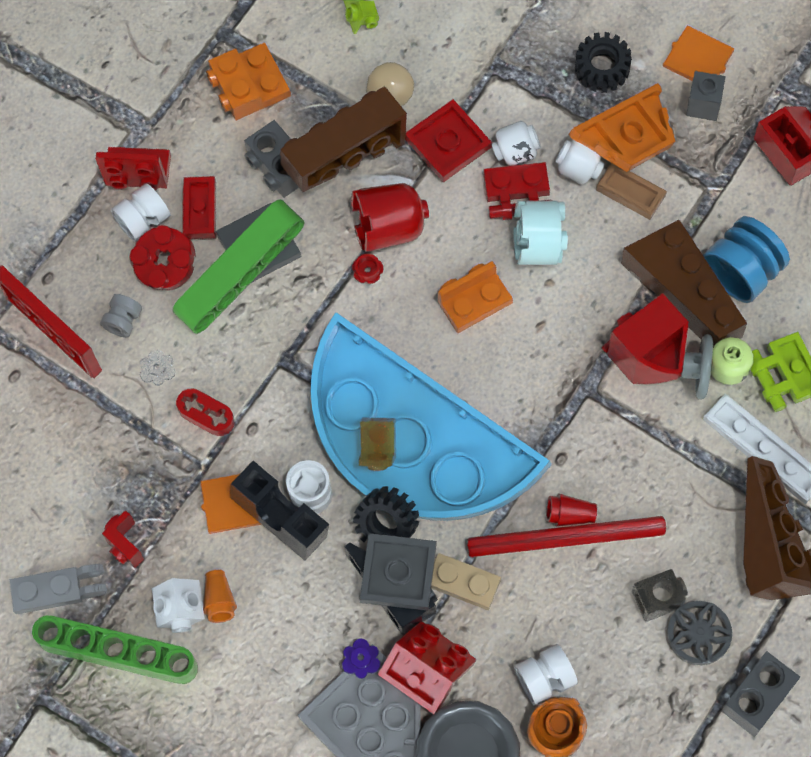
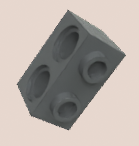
[244,119,299,198]
[721,651,800,737]

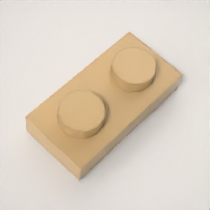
[431,553,501,611]

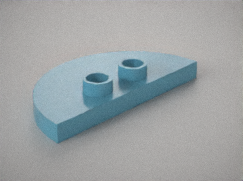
[311,313,552,521]

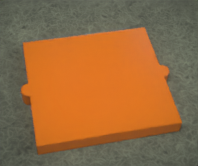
[663,25,735,81]
[201,474,262,534]

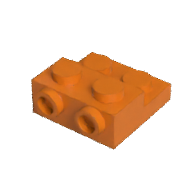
[206,42,291,120]

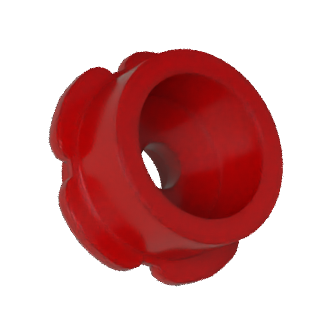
[352,254,384,284]

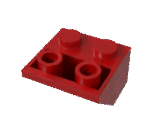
[754,106,811,186]

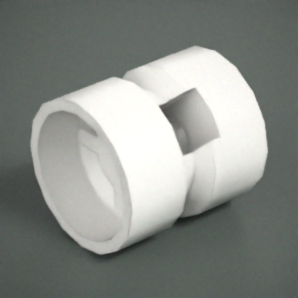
[111,183,171,242]
[286,460,333,514]
[514,644,578,706]

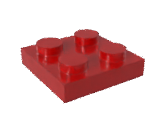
[405,99,492,183]

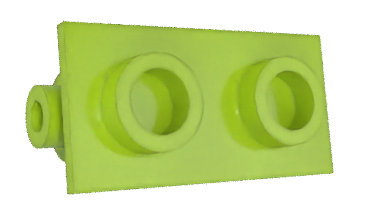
[343,0,379,34]

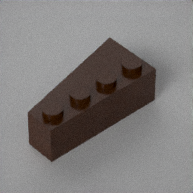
[280,86,407,192]
[621,220,747,348]

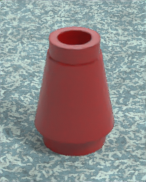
[546,493,597,527]

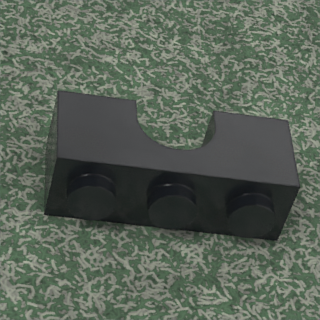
[230,460,329,561]

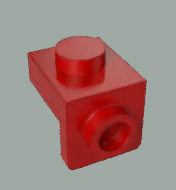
[102,511,144,568]

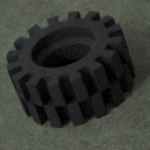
[575,32,632,93]
[353,486,419,543]

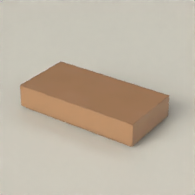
[596,163,667,220]

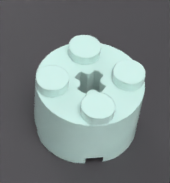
[513,201,568,265]

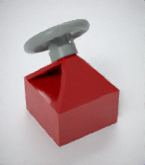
[608,293,713,400]

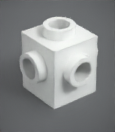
[152,578,205,633]

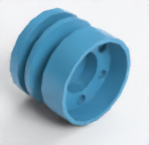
[703,216,790,303]

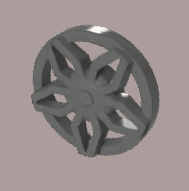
[667,601,732,665]

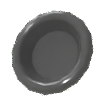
[417,701,520,757]

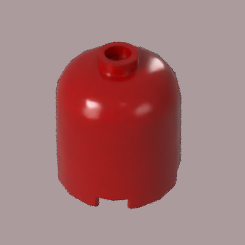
[351,183,429,252]

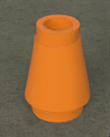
[203,570,237,623]

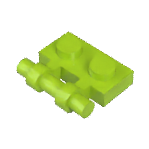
[751,332,811,412]

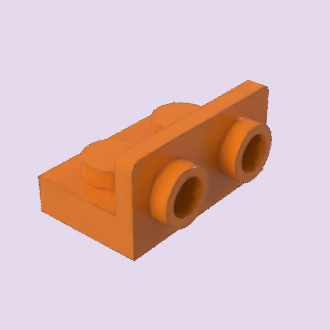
[438,261,513,333]

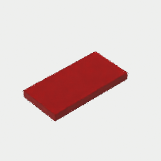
[0,265,102,378]

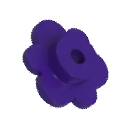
[342,638,380,679]

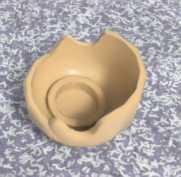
[366,62,414,106]

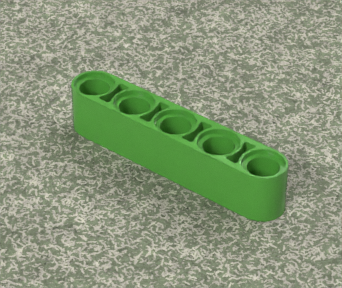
[172,199,305,334]
[32,615,198,684]

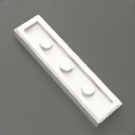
[703,393,811,504]

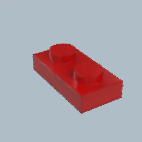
[183,176,216,239]

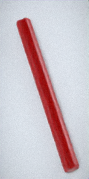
[467,516,666,557]

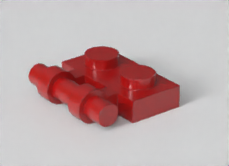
[484,162,552,220]

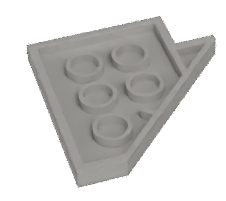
[298,644,421,757]

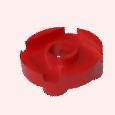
[130,225,196,290]

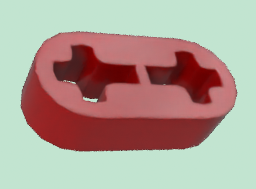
[176,388,235,436]

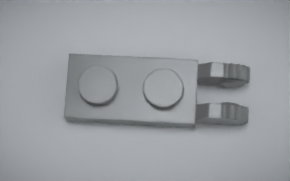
[9,564,107,614]

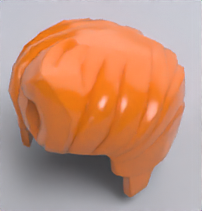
[527,697,587,757]

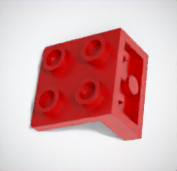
[95,147,171,190]
[378,622,476,714]

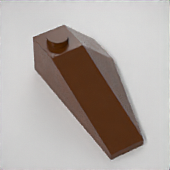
[743,456,811,600]

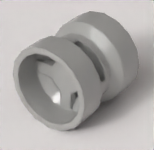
[100,294,142,338]

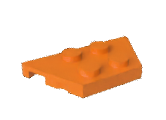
[568,83,676,172]

